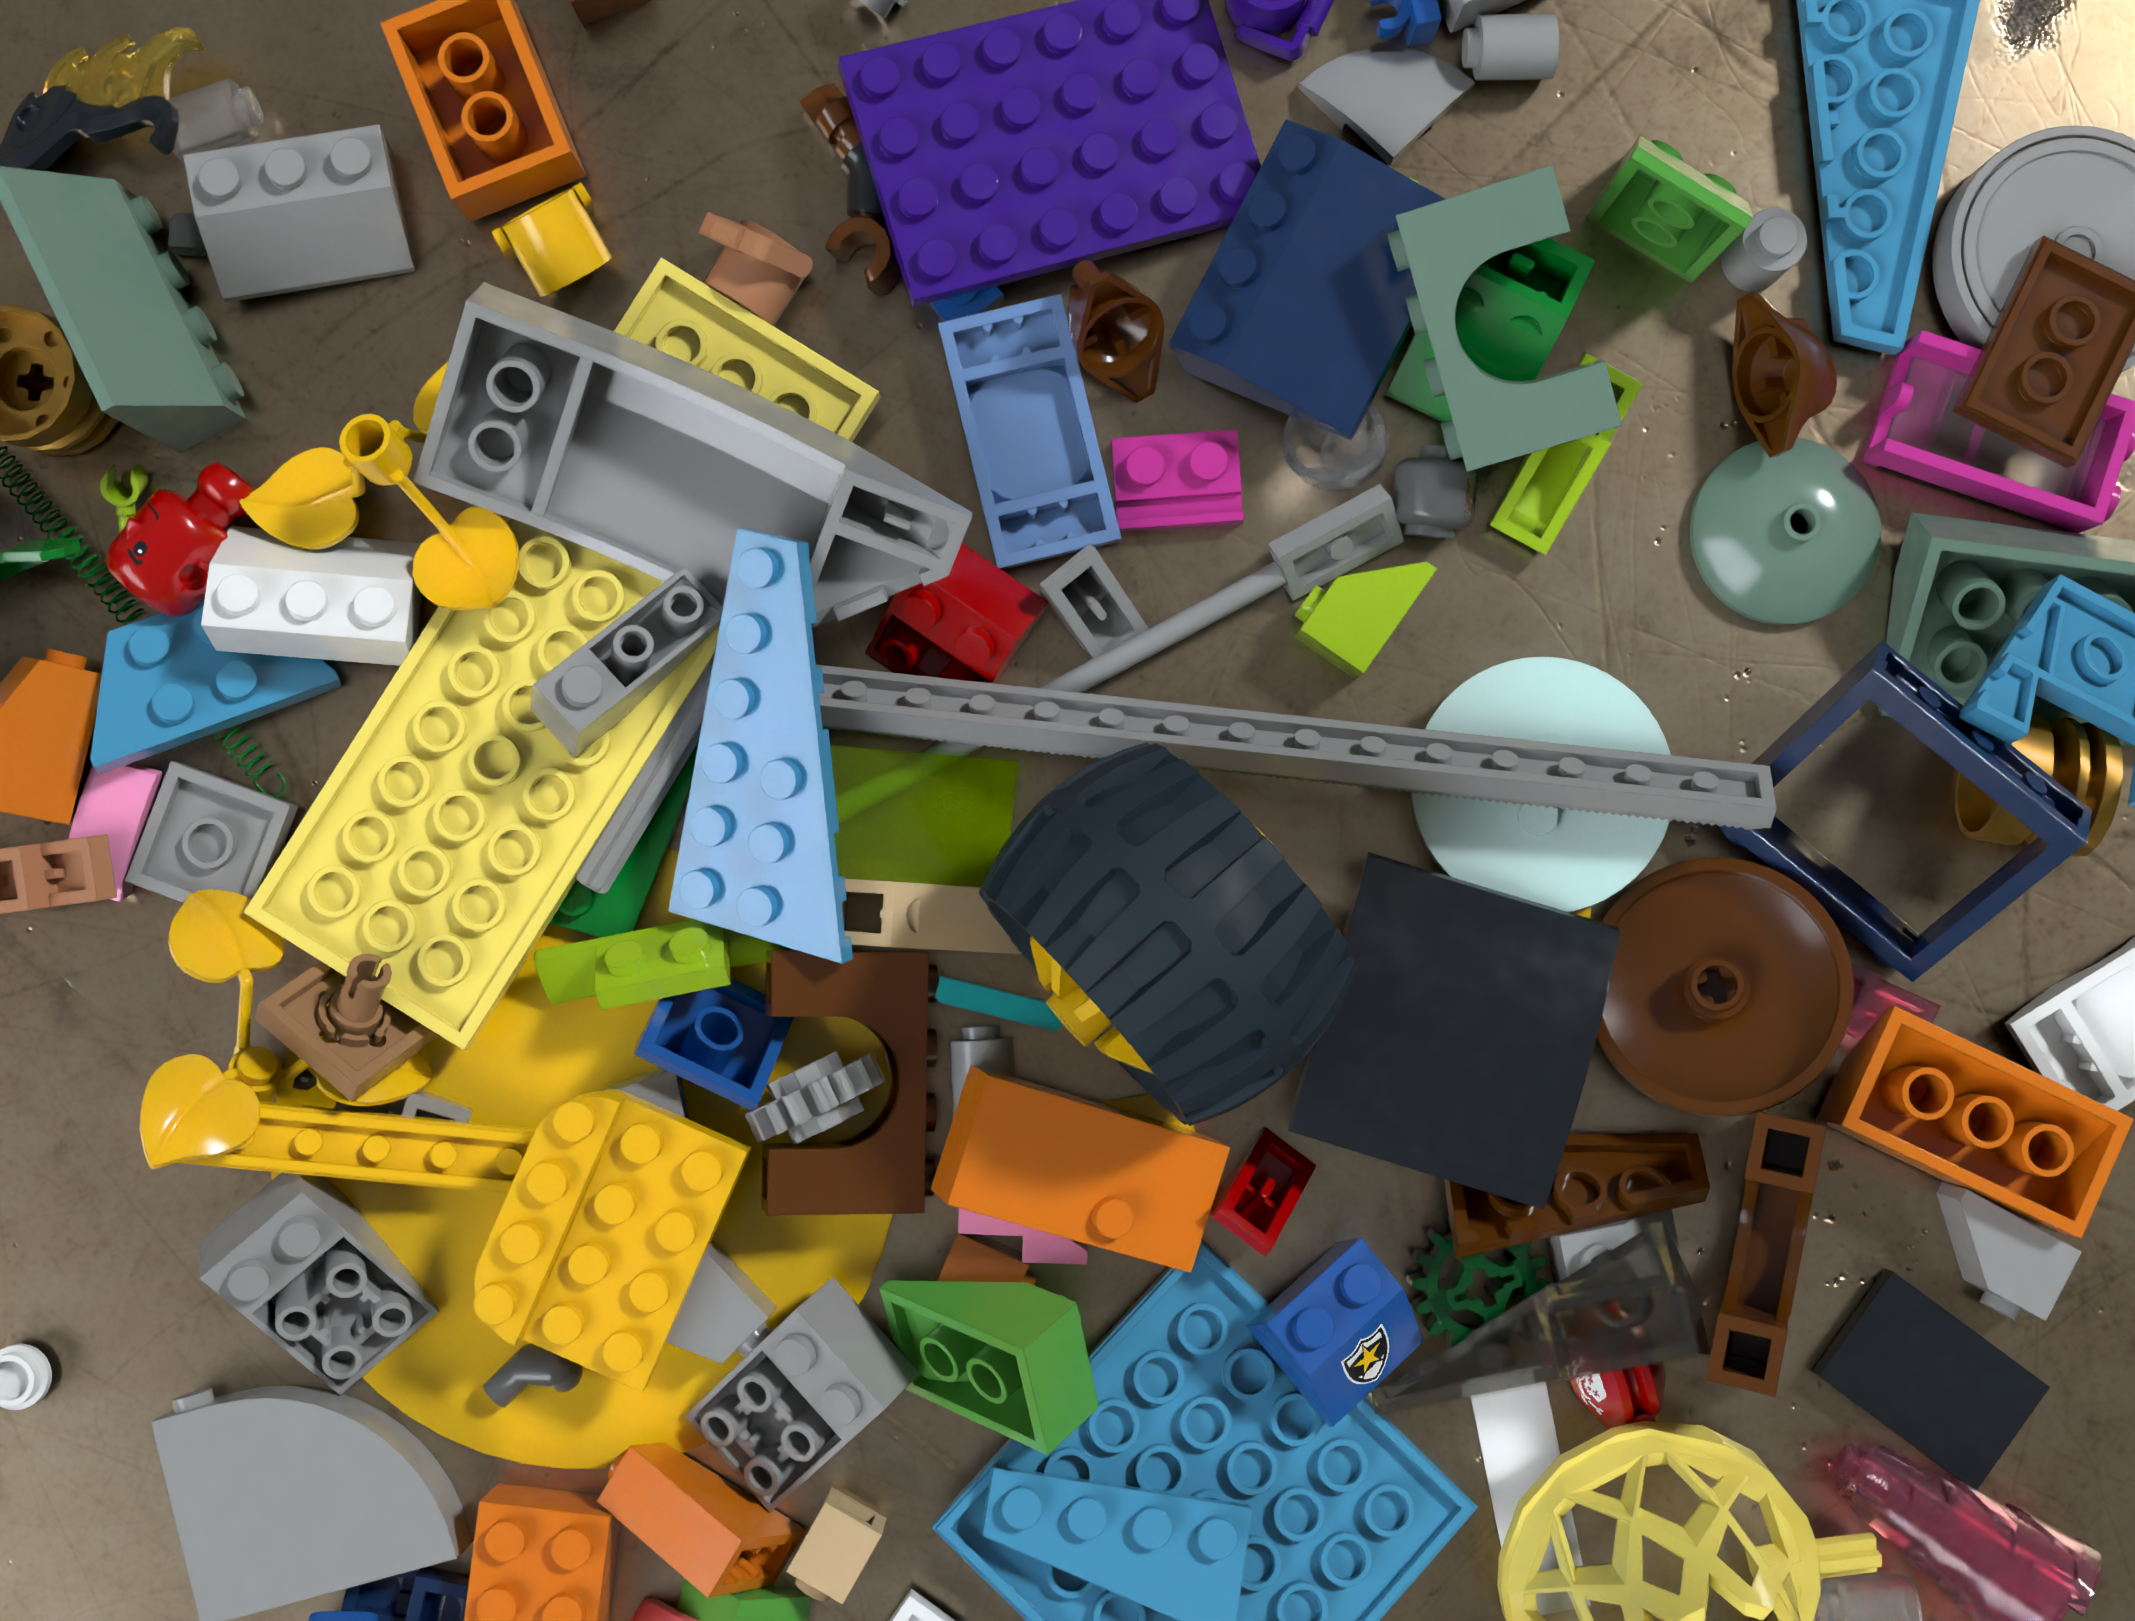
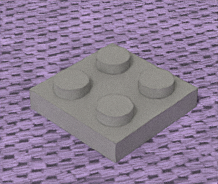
[125,761,299,903]

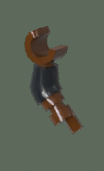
[800,83,902,295]

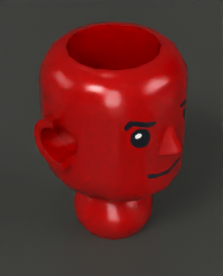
[105,461,256,617]

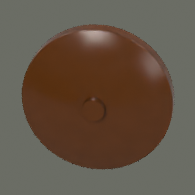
[1597,857,1854,1117]

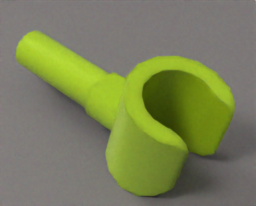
[100,464,148,533]

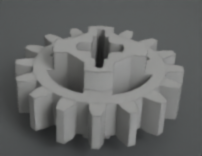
[744,1051,886,1144]

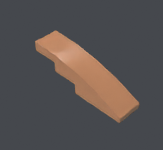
[0,834,117,914]

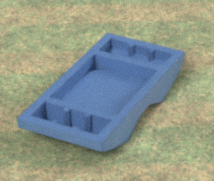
[938,294,1121,570]

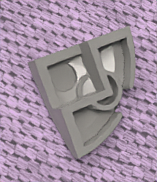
[1298,49,1475,166]

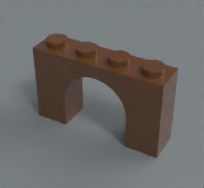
[761,950,939,1216]
[1706,1111,1827,1397]

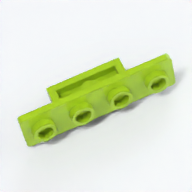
[534,919,795,1010]

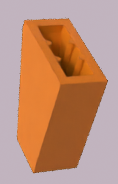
[0,648,102,825]
[597,1443,806,1598]

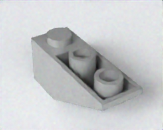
[531,566,723,758]

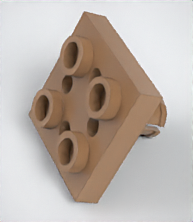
[254,954,440,1102]

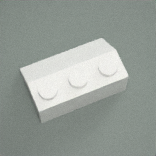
[201,526,422,666]

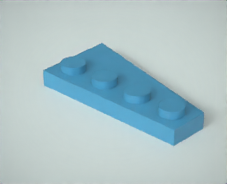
[981,1465,1253,1621]

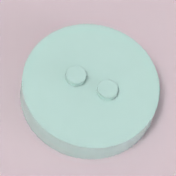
[1411,657,1671,912]

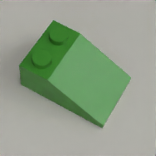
[1586,136,1753,284]
[879,1280,1099,1455]

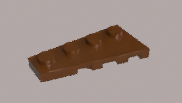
[1444,1133,1710,1259]

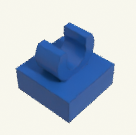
[1369,0,1442,48]

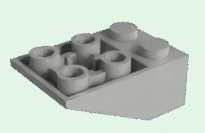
[199,1173,439,1395]
[685,1277,920,1513]

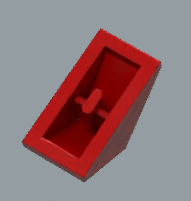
[1210,1127,1317,1257]

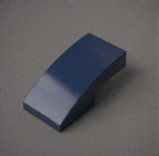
[341,1566,469,1621]

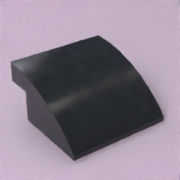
[1288,852,1620,1210]

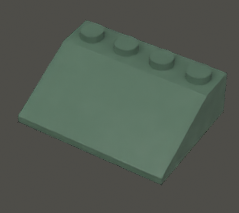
[0,166,247,453]
[1878,512,2135,748]

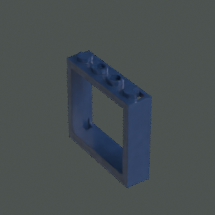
[1720,640,2092,982]

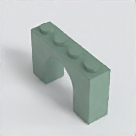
[1387,165,1622,472]

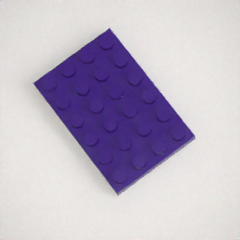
[838,0,1261,308]

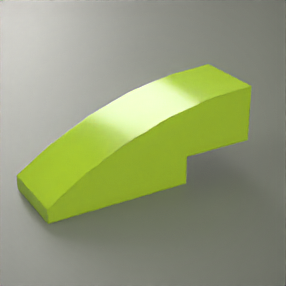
[1490,351,1643,556]

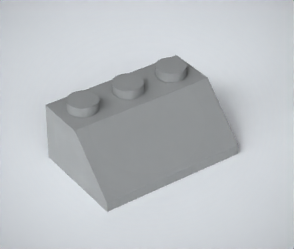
[183,124,416,303]

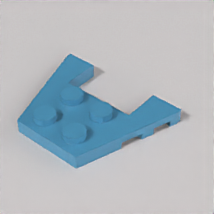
[1959,574,2135,809]

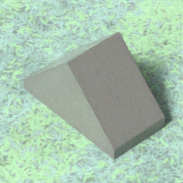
[1039,543,1149,659]

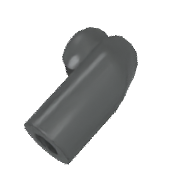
[483,1343,583,1408]

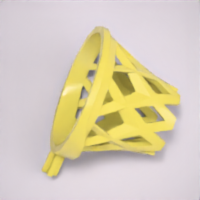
[1497,1421,1882,1621]

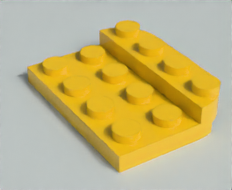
[473,1089,752,1392]

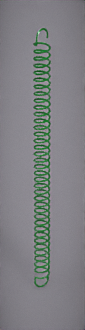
[0,446,286,798]

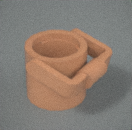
[698,211,813,327]

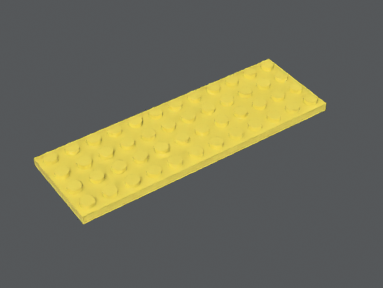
[243,257,881,1050]

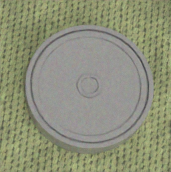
[1932,125,2135,373]

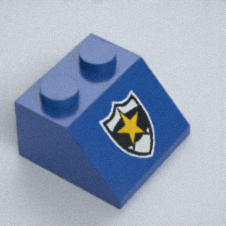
[1246,1237,1424,1427]

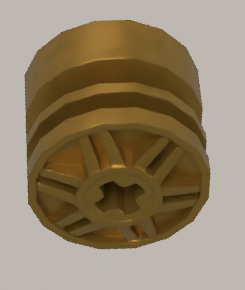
[0,304,119,457]
[1955,711,2123,857]

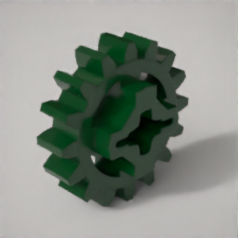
[1407,1217,1552,1356]

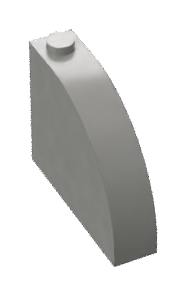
[151,1385,473,1621]

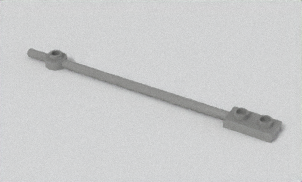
[834,484,1404,840]

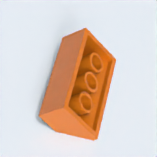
[1816,1006,2134,1239]

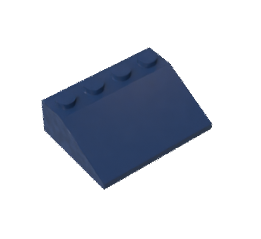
[1168,120,1445,441]

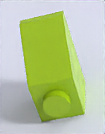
[1294,561,1437,680]

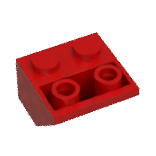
[865,543,1049,684]

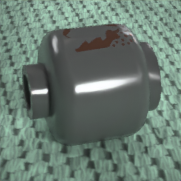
[1392,445,1478,539]

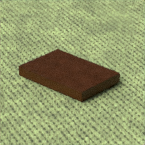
[1951,235,2135,468]

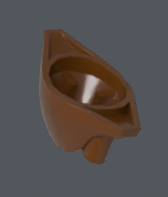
[1068,260,1164,403]
[1732,292,1837,458]

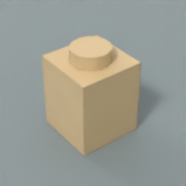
[786,1487,887,1605]

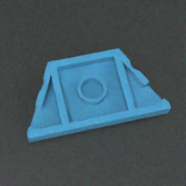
[90,599,341,775]

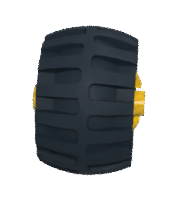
[979,742,1357,1126]

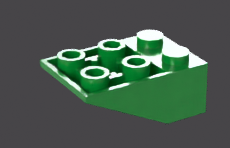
[1385,238,1595,422]

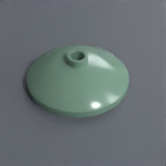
[1689,438,1881,625]

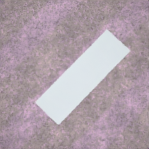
[1467,1365,1591,1616]

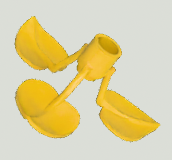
[240,362,519,610]
[140,889,432,1169]

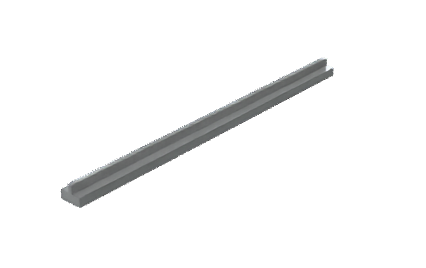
[816,665,1777,829]

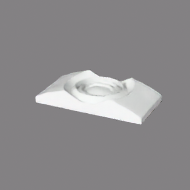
[2004,936,2135,1111]

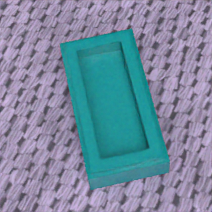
[935,974,1062,1031]

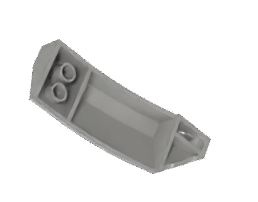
[413,282,972,628]

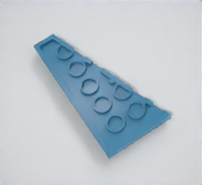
[1797,0,1980,355]

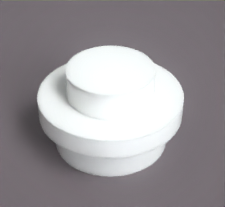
[0,1344,52,1410]

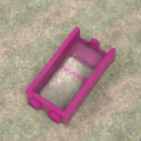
[1861,330,2135,533]

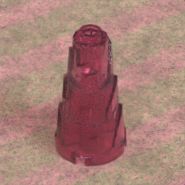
[1829,1441,2101,1621]

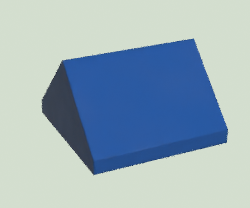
[634,978,794,1111]

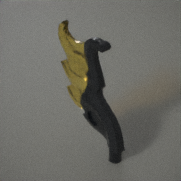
[0,27,205,171]

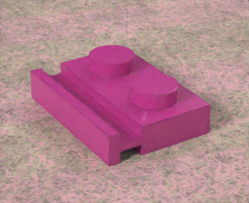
[1111,429,1244,533]

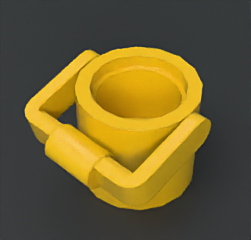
[491,182,612,297]

